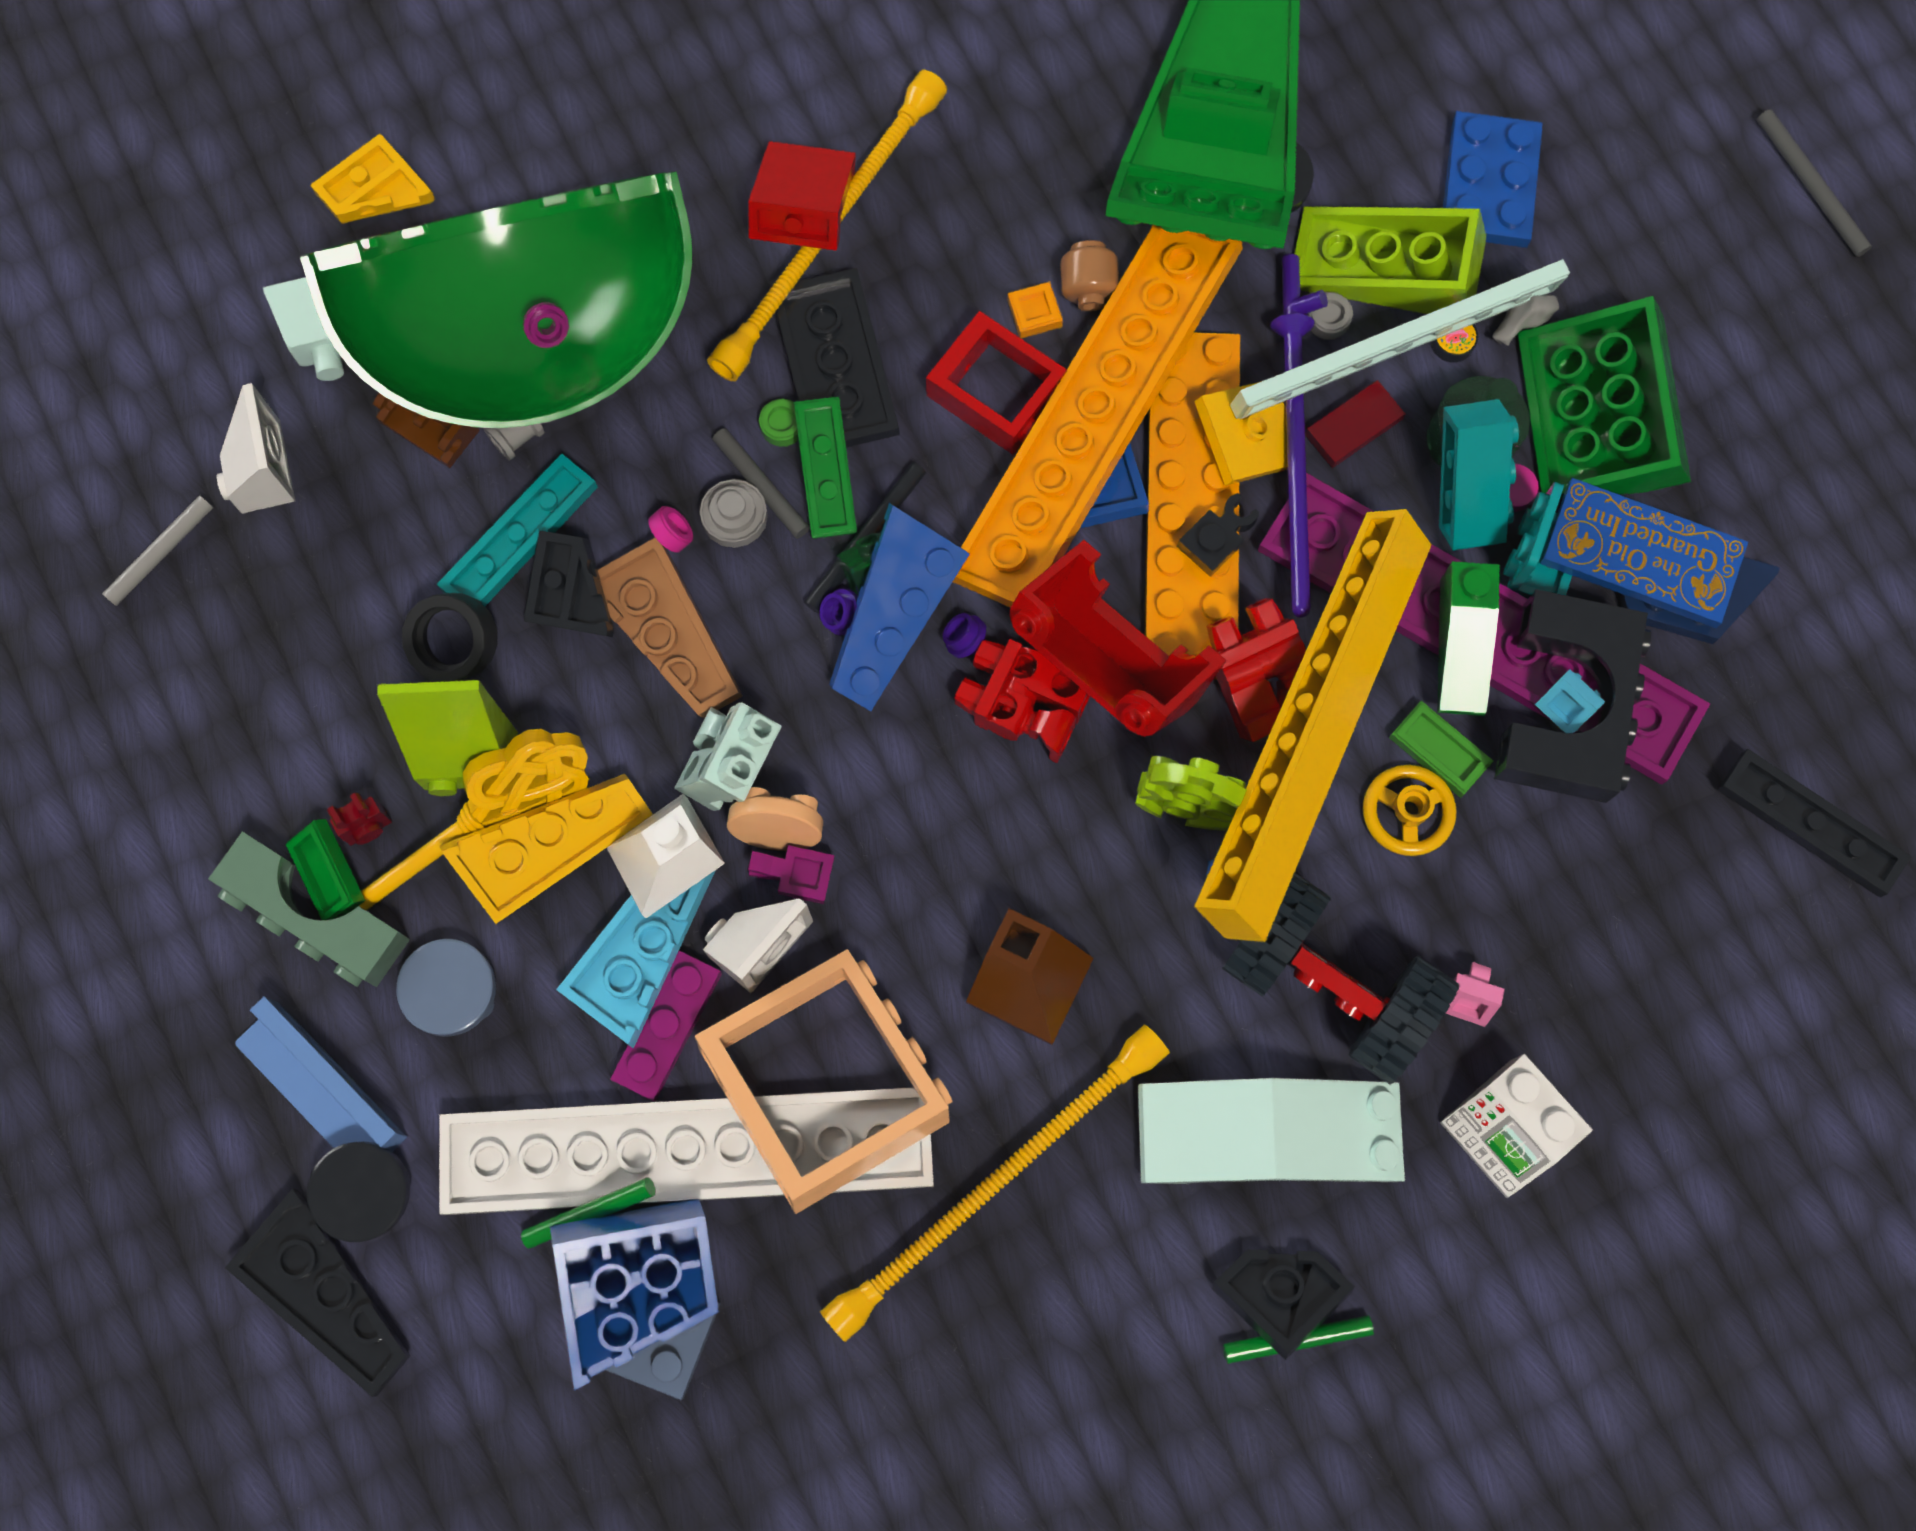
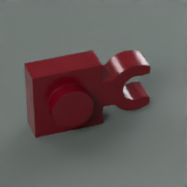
[327,793,392,846]

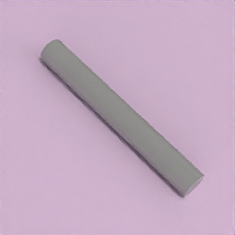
[102,495,213,606]

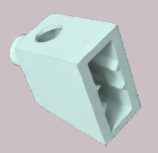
[263,277,344,381]

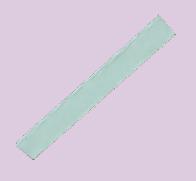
[1230,259,1570,419]

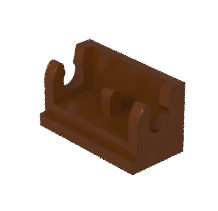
[373,393,480,469]

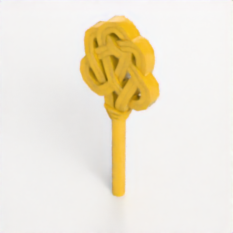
[358,729,589,911]

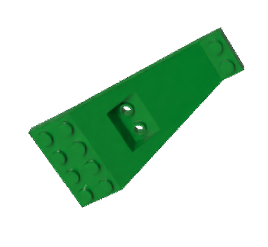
[1105,0,1300,249]

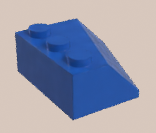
[550,1199,719,1391]

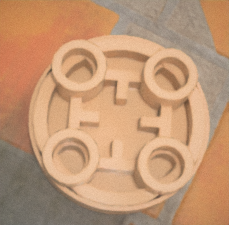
[727,787,824,851]

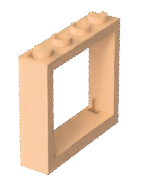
[695,949,952,1214]

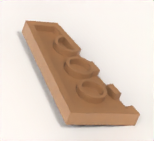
[598,538,743,718]

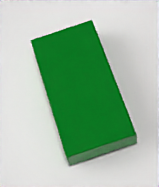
[286,819,365,920]

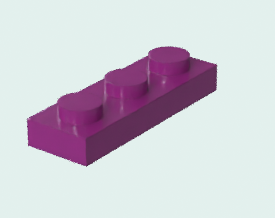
[610,951,722,1102]

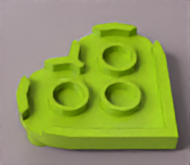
[1135,756,1247,831]

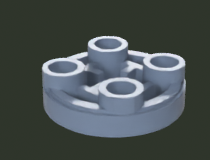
[396,939,496,1037]

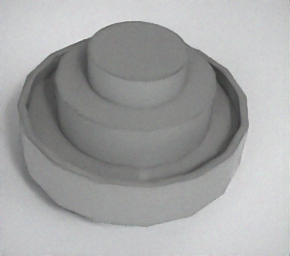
[699,479,768,548]

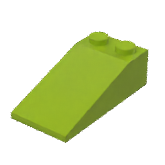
[1295,207,1487,314]
[378,680,518,796]

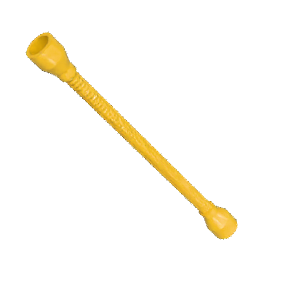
[707,70,947,382]
[820,1024,1170,1342]

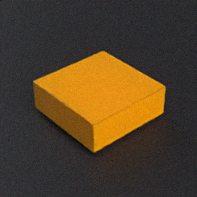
[1007,282,1063,339]

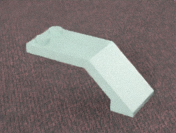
[1138,1078,1405,1184]

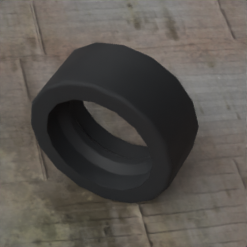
[402,593,498,682]

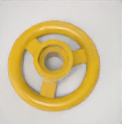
[1363,765,1456,856]

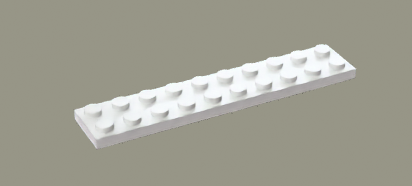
[439,1088,934,1215]

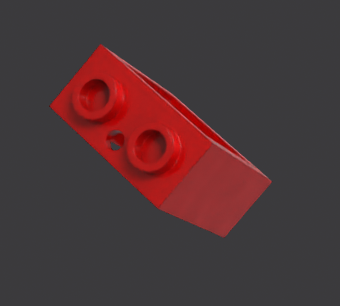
[926,310,1067,455]

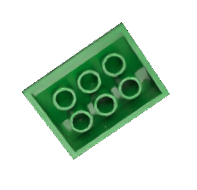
[1518,296,1691,499]

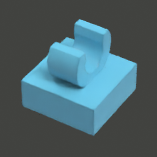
[1535,669,1605,734]

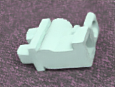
[674,702,782,811]

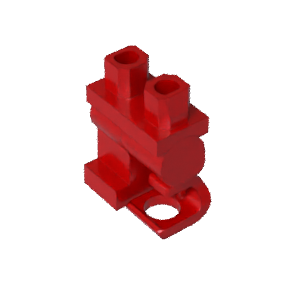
[1206,598,1306,742]
[954,639,1091,763]

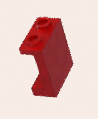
[749,141,856,251]

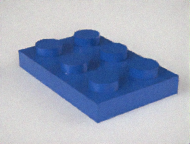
[1443,111,1543,248]

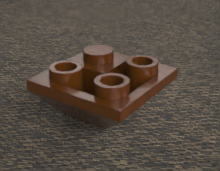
[966,908,1094,1045]

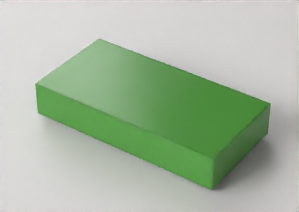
[1389,701,1493,798]

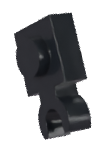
[1177,493,1259,577]

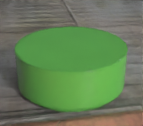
[759,399,799,447]

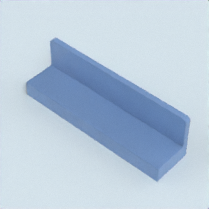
[235,996,408,1152]

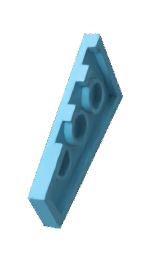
[556,870,716,1049]

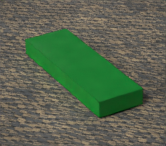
[794,396,857,539]

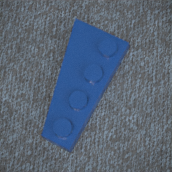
[829,503,970,711]

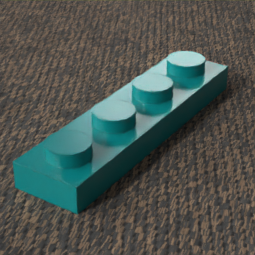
[436,454,598,606]

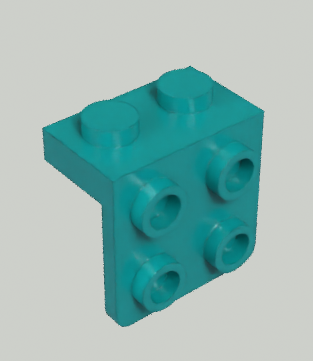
[1503,482,1572,599]

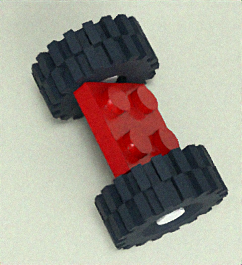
[1222,872,1460,1085]

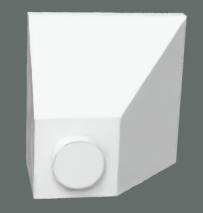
[217,383,295,514]
[607,794,725,918]
[703,898,813,993]

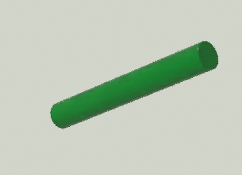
[521,1177,656,1249]
[1223,1315,1374,1364]

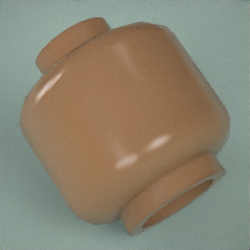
[1060,240,1119,311]

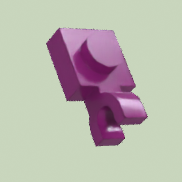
[748,845,835,904]

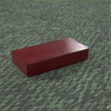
[1305,380,1406,469]

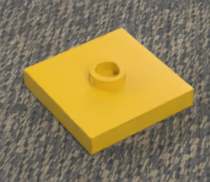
[1194,381,1288,486]

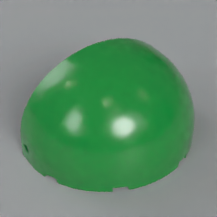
[300,171,692,428]

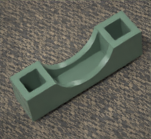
[208,831,410,987]

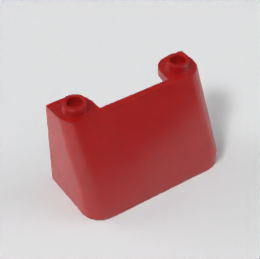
[1010,540,1227,736]

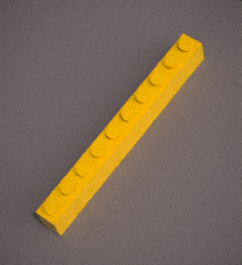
[1194,509,1432,942]

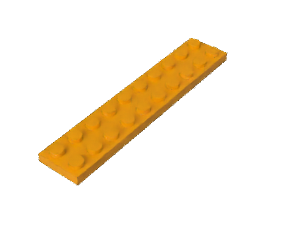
[953,225,1243,608]

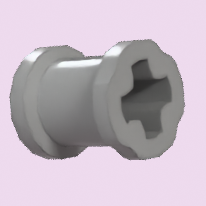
[484,423,545,461]

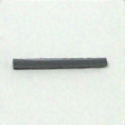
[1756,109,1872,257]

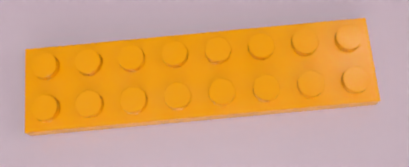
[1145,332,1240,680]

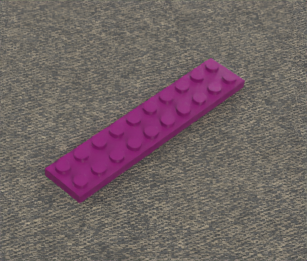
[1258,473,1710,785]

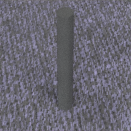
[712,428,810,539]

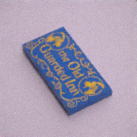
[1540,478,1748,628]

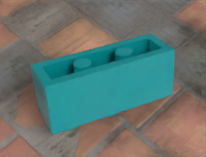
[1439,399,1519,551]

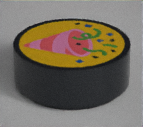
[1431,324,1478,363]

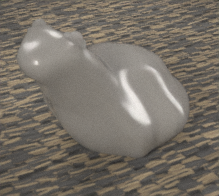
[1492,294,1559,346]

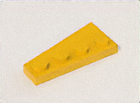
[439,774,653,924]

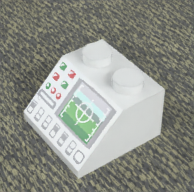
[1440,1054,1593,1198]

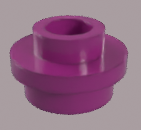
[523,302,569,348]

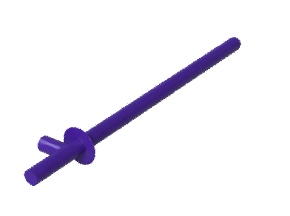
[1270,254,1328,618]

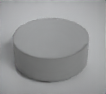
[1307,292,1353,340]

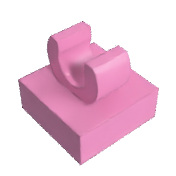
[1446,962,1504,1027]

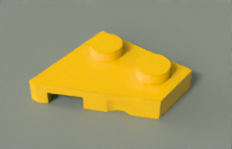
[310,134,435,224]

